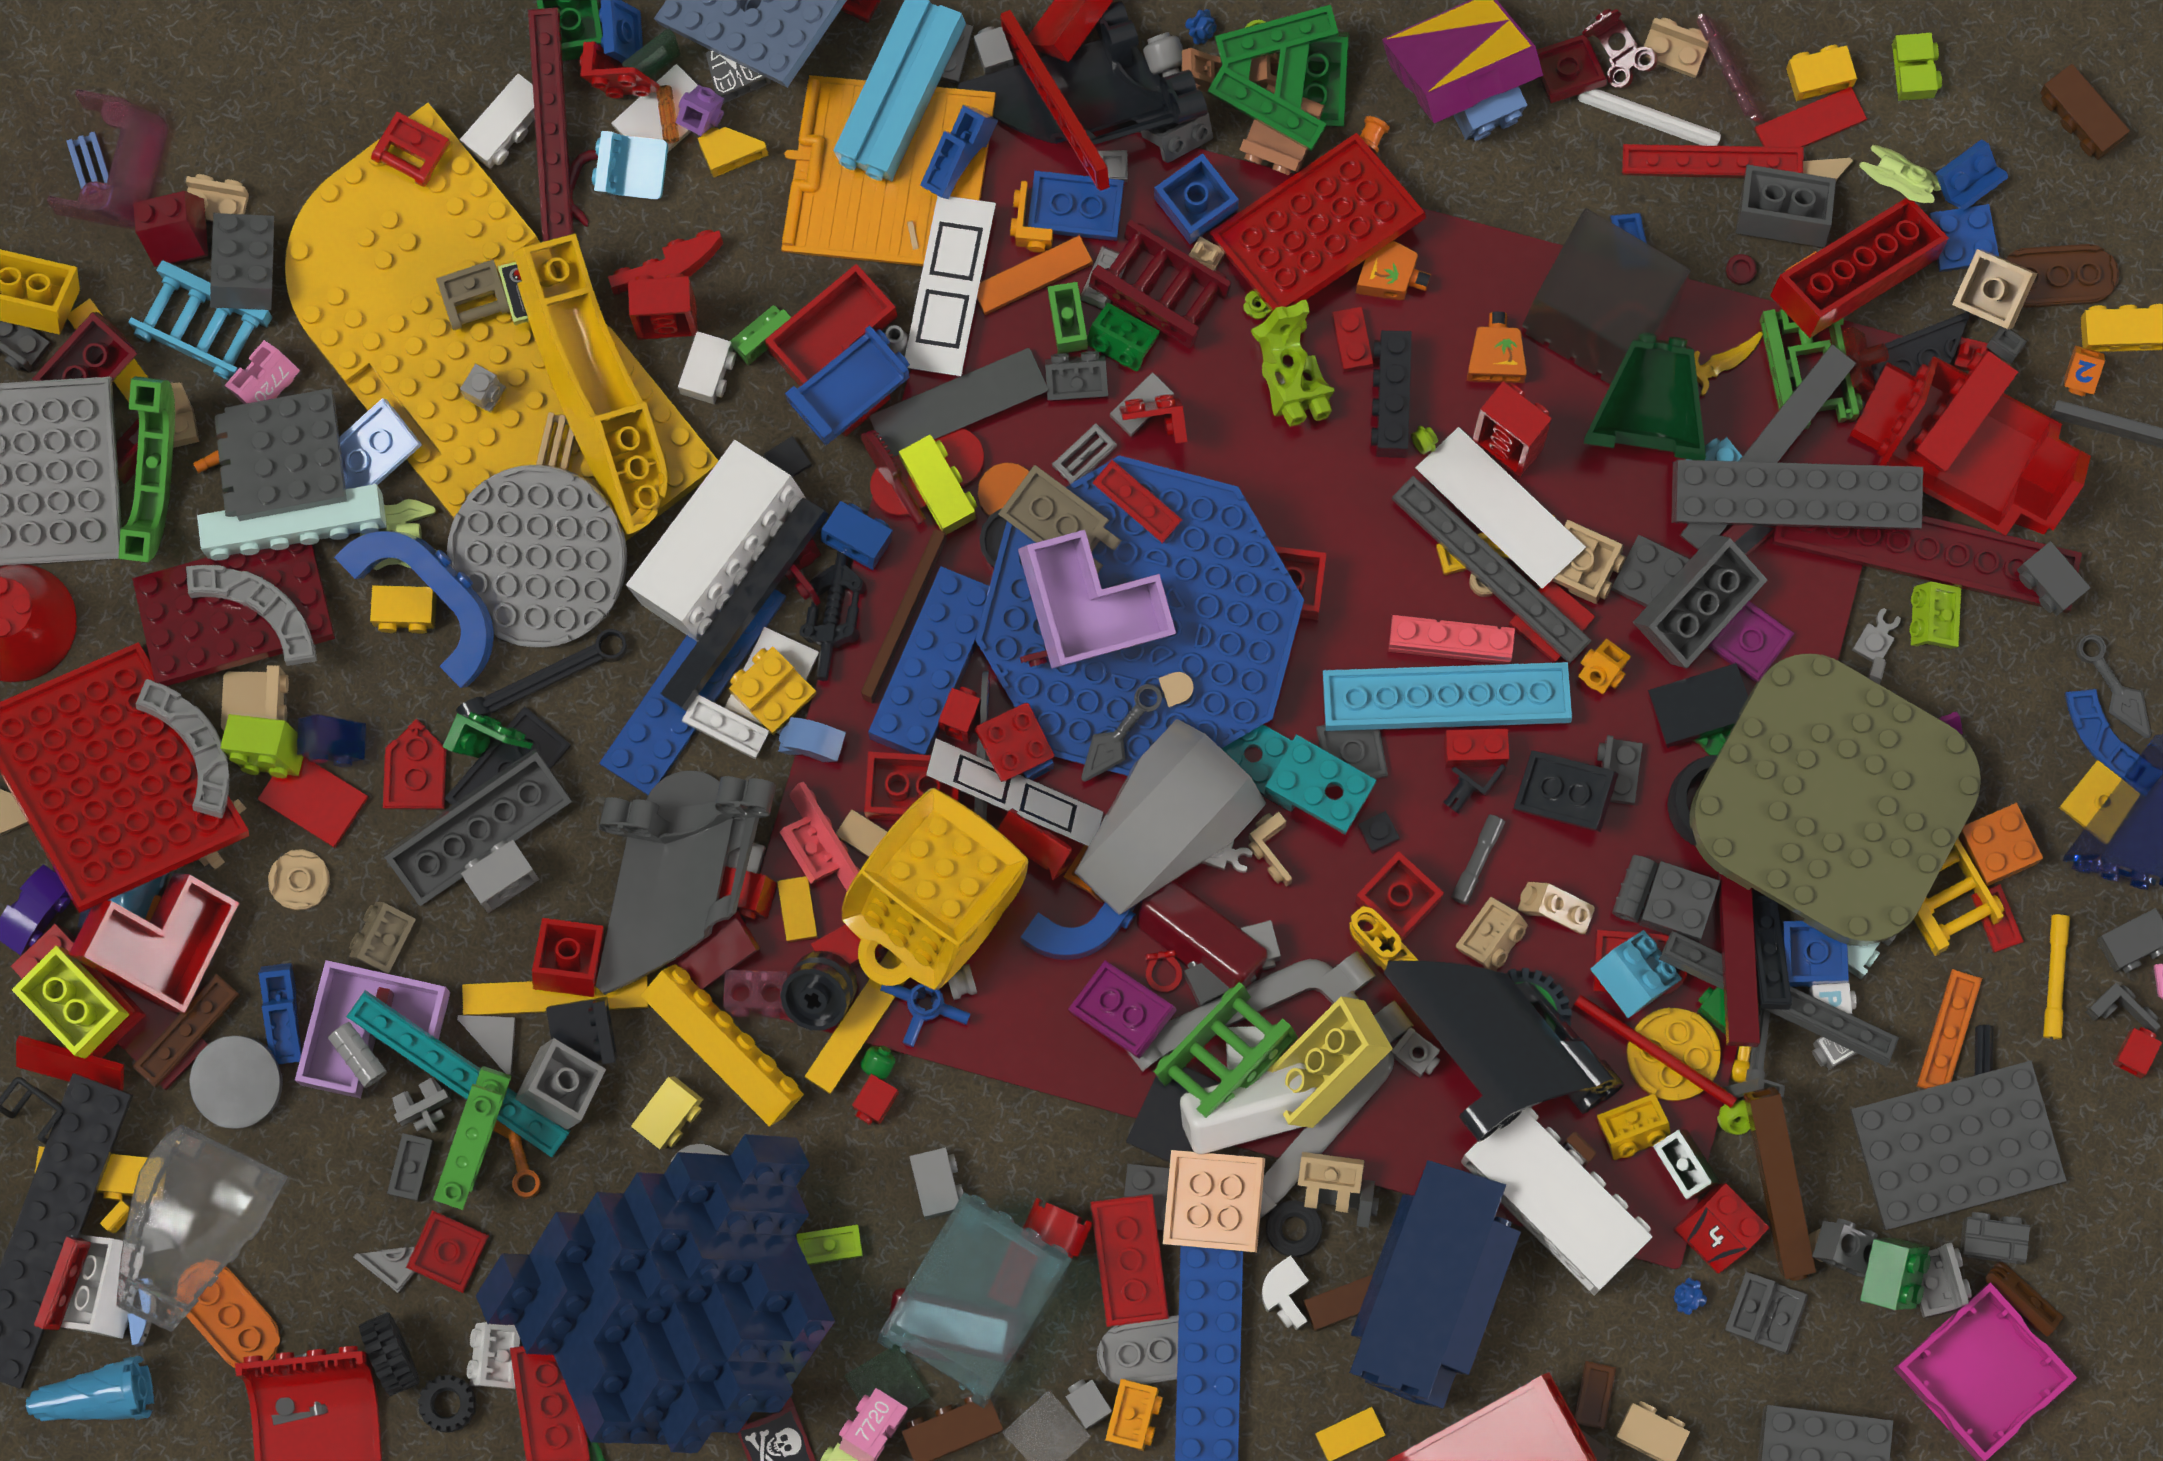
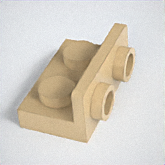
[1642,18,1710,78]
[185,174,249,223]
[1455,897,1528,971]

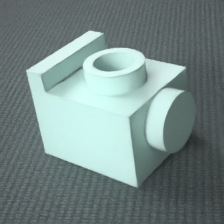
[1847,942,1880,979]

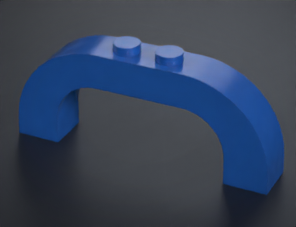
[334,531,494,688]
[1020,901,1142,960]

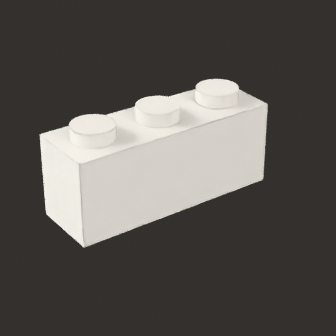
[460,74,535,169]

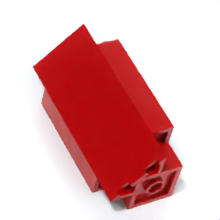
[1849,356,2091,536]

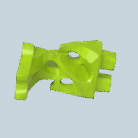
[1251,300,1334,427]

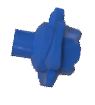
[1185,9,1217,45]
[1674,1278,1707,1315]

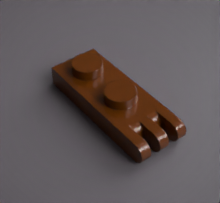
[1986,1261,2064,1337]

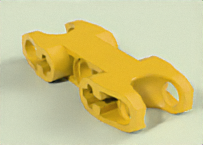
[1349,906,1419,971]

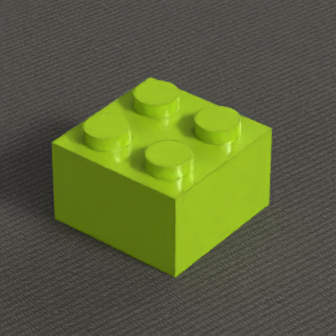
[220,714,307,778]

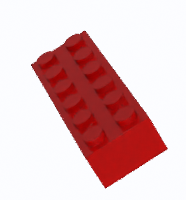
[1770,198,1949,338]

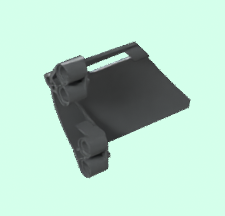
[595,776,776,995]

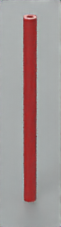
[1574,994,1737,1108]

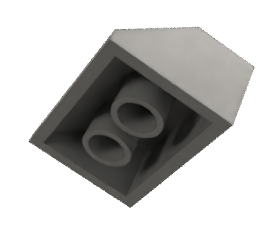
[1736,165,1836,248]

